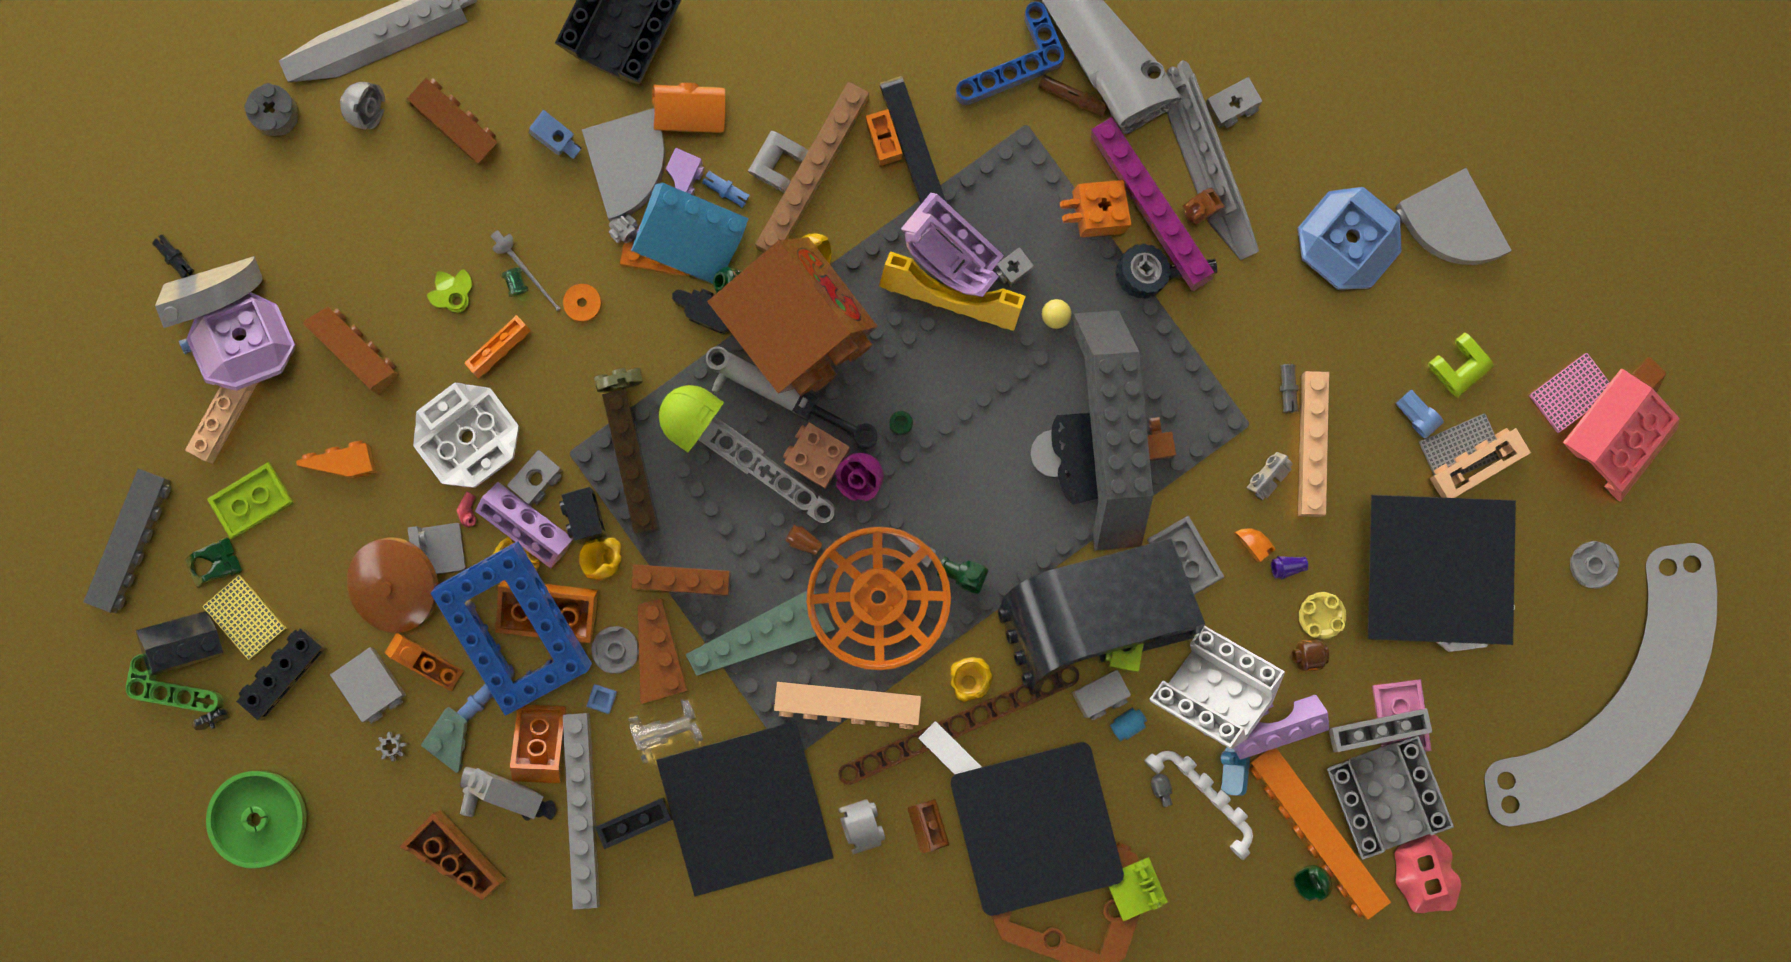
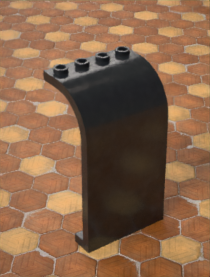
[998,538,1205,695]

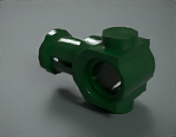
[937,556,989,595]

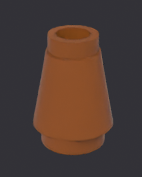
[785,524,822,555]

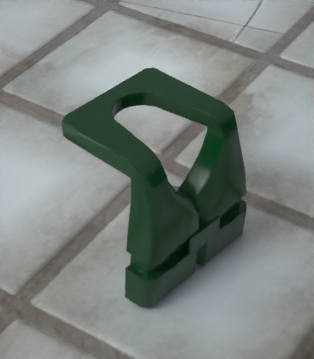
[185,537,242,588]

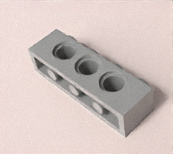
[1329,709,1432,752]

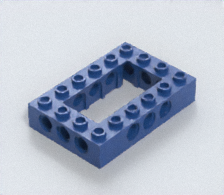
[431,541,592,716]

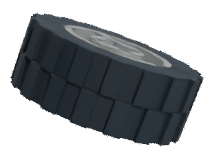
[1115,243,1171,299]

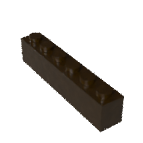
[602,389,660,536]

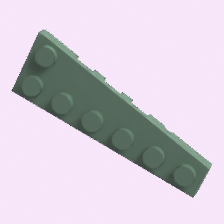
[685,590,835,676]

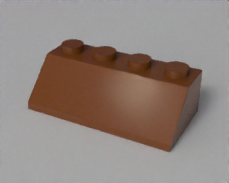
[303,307,399,395]

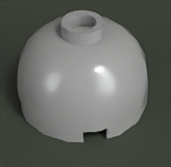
[340,82,385,130]

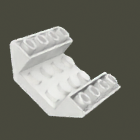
[1149,626,1285,749]

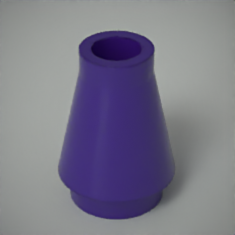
[1271,556,1308,580]

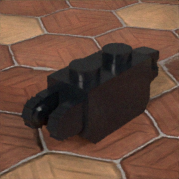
[672,289,731,335]

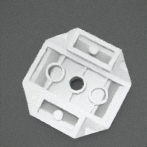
[413,382,520,488]

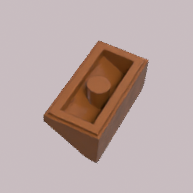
[908,799,949,853]

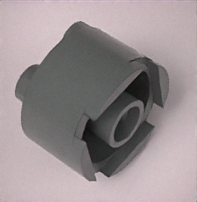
[244,83,298,136]

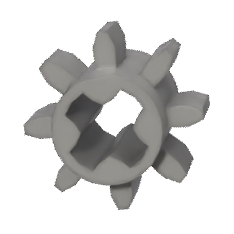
[609,214,638,243]
[376,732,407,762]

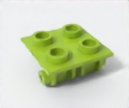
[1108,857,1168,921]

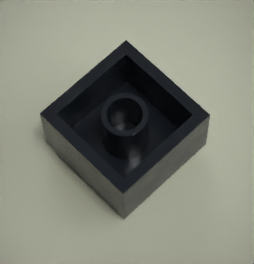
[559,487,607,544]

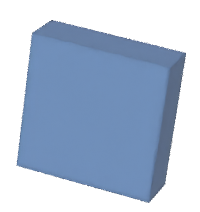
[586,684,617,714]

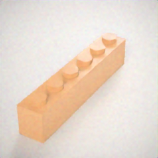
[1298,371,1329,517]
[774,682,921,729]

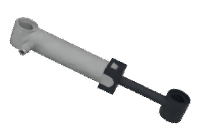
[706,346,878,449]

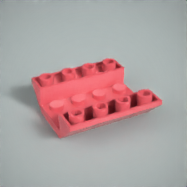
[1563,369,1680,502]

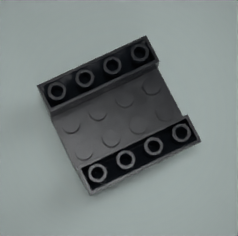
[555,0,681,84]

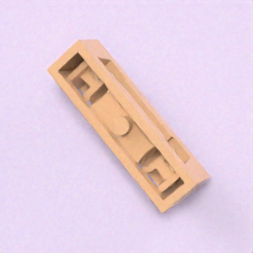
[185,383,257,464]
[1430,428,1531,498]

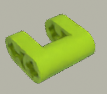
[1428,333,1494,397]

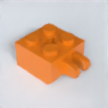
[1059,180,1131,238]

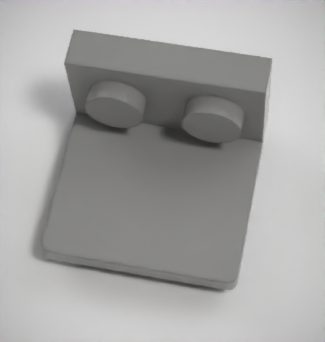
[408,523,466,574]

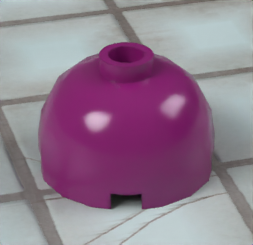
[835,453,884,502]

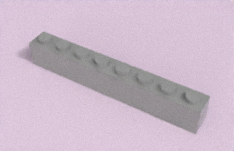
[563,713,600,909]

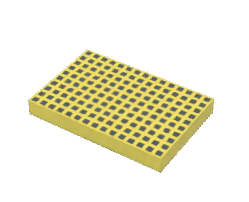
[202,575,287,660]

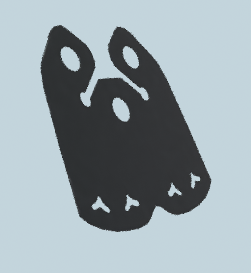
[1051,413,1098,505]

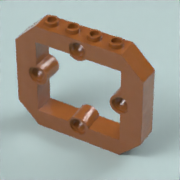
[991,842,1140,962]

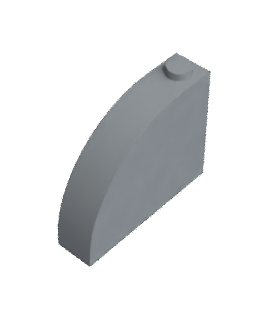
[582,108,666,222]
[1395,168,1512,265]
[155,256,263,328]

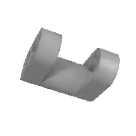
[748,130,808,193]

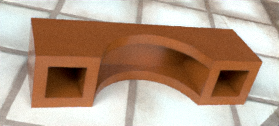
[632,564,731,596]

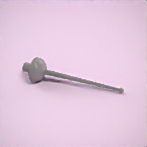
[491,230,561,311]

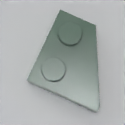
[421,707,468,773]

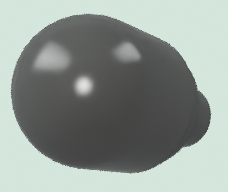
[1151,774,1173,808]

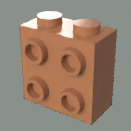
[783,422,850,489]

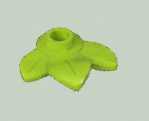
[427,269,472,313]

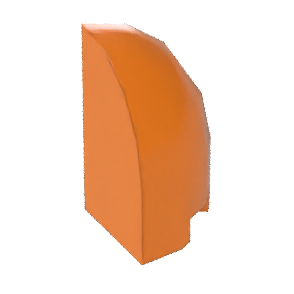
[1235,528,1276,563]

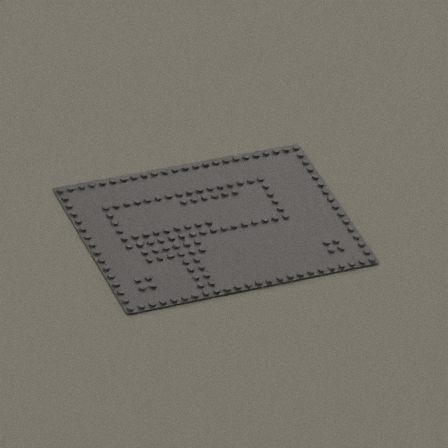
[570,125,1249,750]

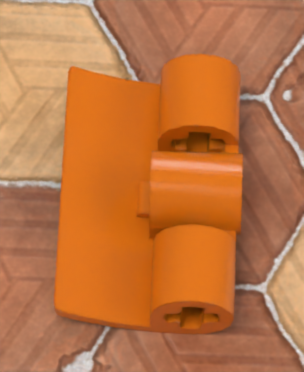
[652,83,725,133]

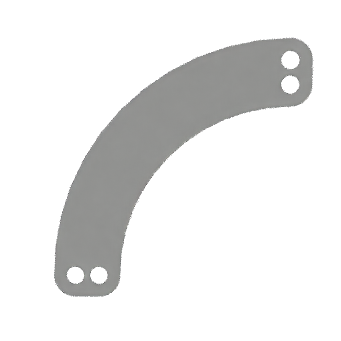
[1484,543,1717,826]

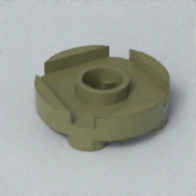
[594,368,643,393]

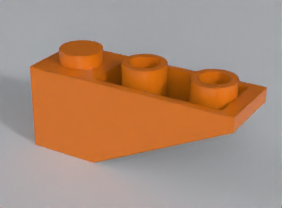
[296,441,377,479]
[385,633,463,692]

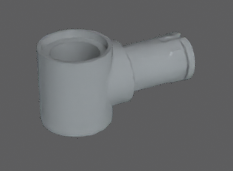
[460,767,490,817]

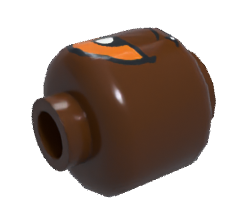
[1292,639,1329,671]

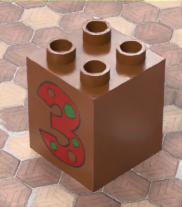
[707,237,878,396]

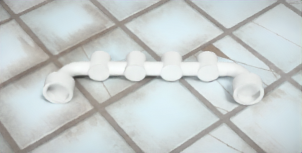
[1144,751,1253,860]

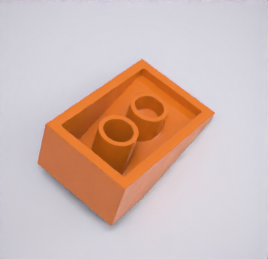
[510,704,566,783]

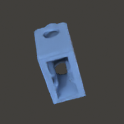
[529,110,582,159]

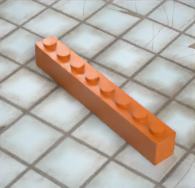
[1249,748,1391,920]

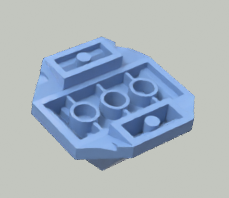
[1297,187,1401,290]

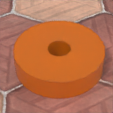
[563,284,602,322]

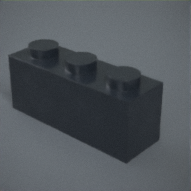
[595,797,673,849]

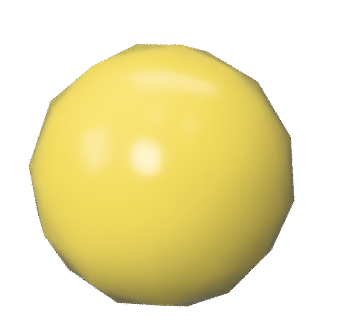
[1041,299,1072,329]

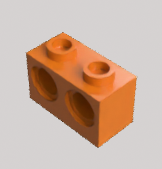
[866,109,902,166]

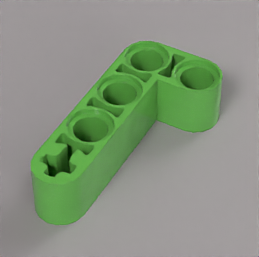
[126,654,223,712]

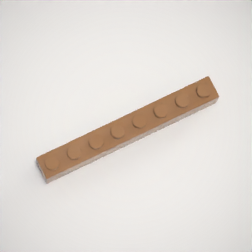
[755,81,869,253]

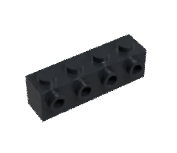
[236,628,327,720]

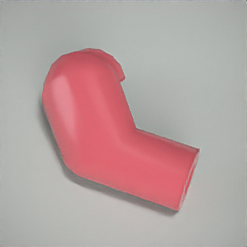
[456,491,476,527]

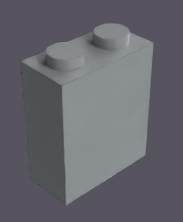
[330,647,406,724]
[468,768,543,819]

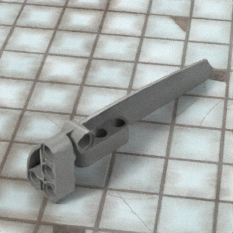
[1042,0,1182,134]

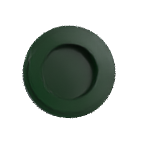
[889,411,913,435]

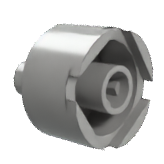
[839,799,885,855]

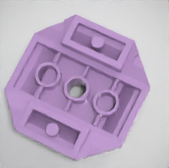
[187,292,296,391]

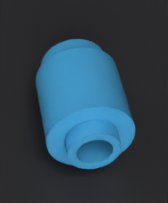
[1110,707,1147,741]

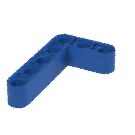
[956,2,1064,105]

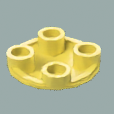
[1299,592,1346,639]

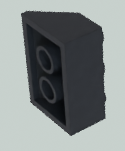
[135,611,223,677]

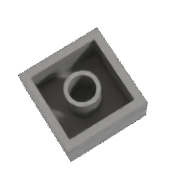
[1072,670,1131,720]

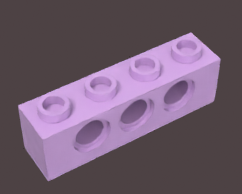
[475,482,573,568]

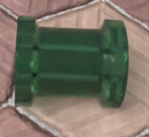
[501,267,529,297]

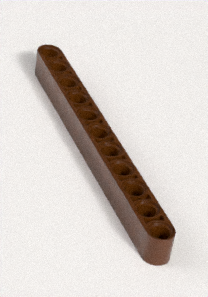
[838,665,1080,785]

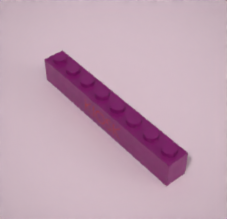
[1091,117,1214,292]

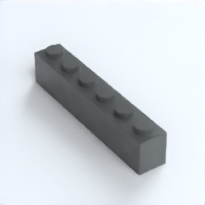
[84,469,171,614]

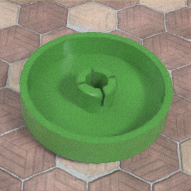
[206,771,307,868]

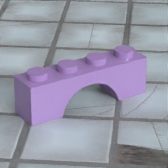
[637,148,705,233]
[1233,695,1329,760]

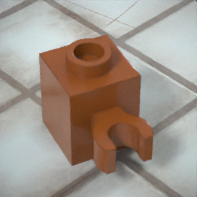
[1182,187,1225,225]
[1148,417,1176,461]

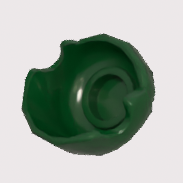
[1294,865,1332,901]

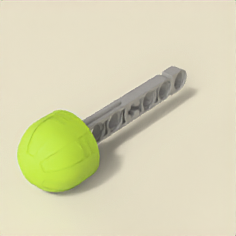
[659,385,835,523]

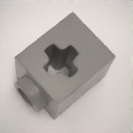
[996,247,1034,287]

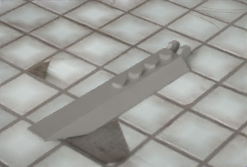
[279,0,477,82]
[1166,60,1259,260]

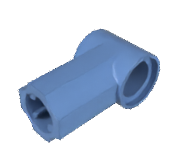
[1396,389,1444,439]

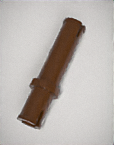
[1038,74,1107,117]

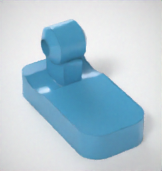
[1221,747,1250,796]

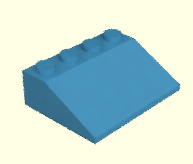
[631,183,749,284]

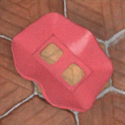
[1395,834,1461,913]

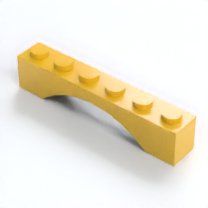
[879,252,1025,331]

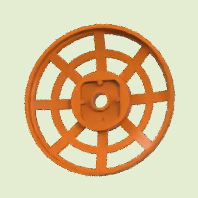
[806,527,951,670]

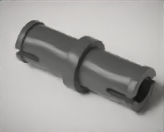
[1280,364,1299,413]

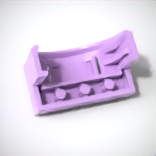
[901,193,1004,297]

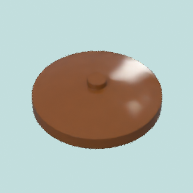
[347,537,438,633]

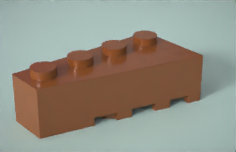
[406,78,497,164]
[638,598,689,705]
[399,810,507,900]

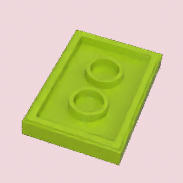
[207,462,294,540]

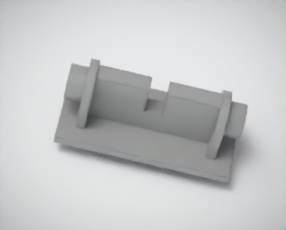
[1246,452,1293,500]

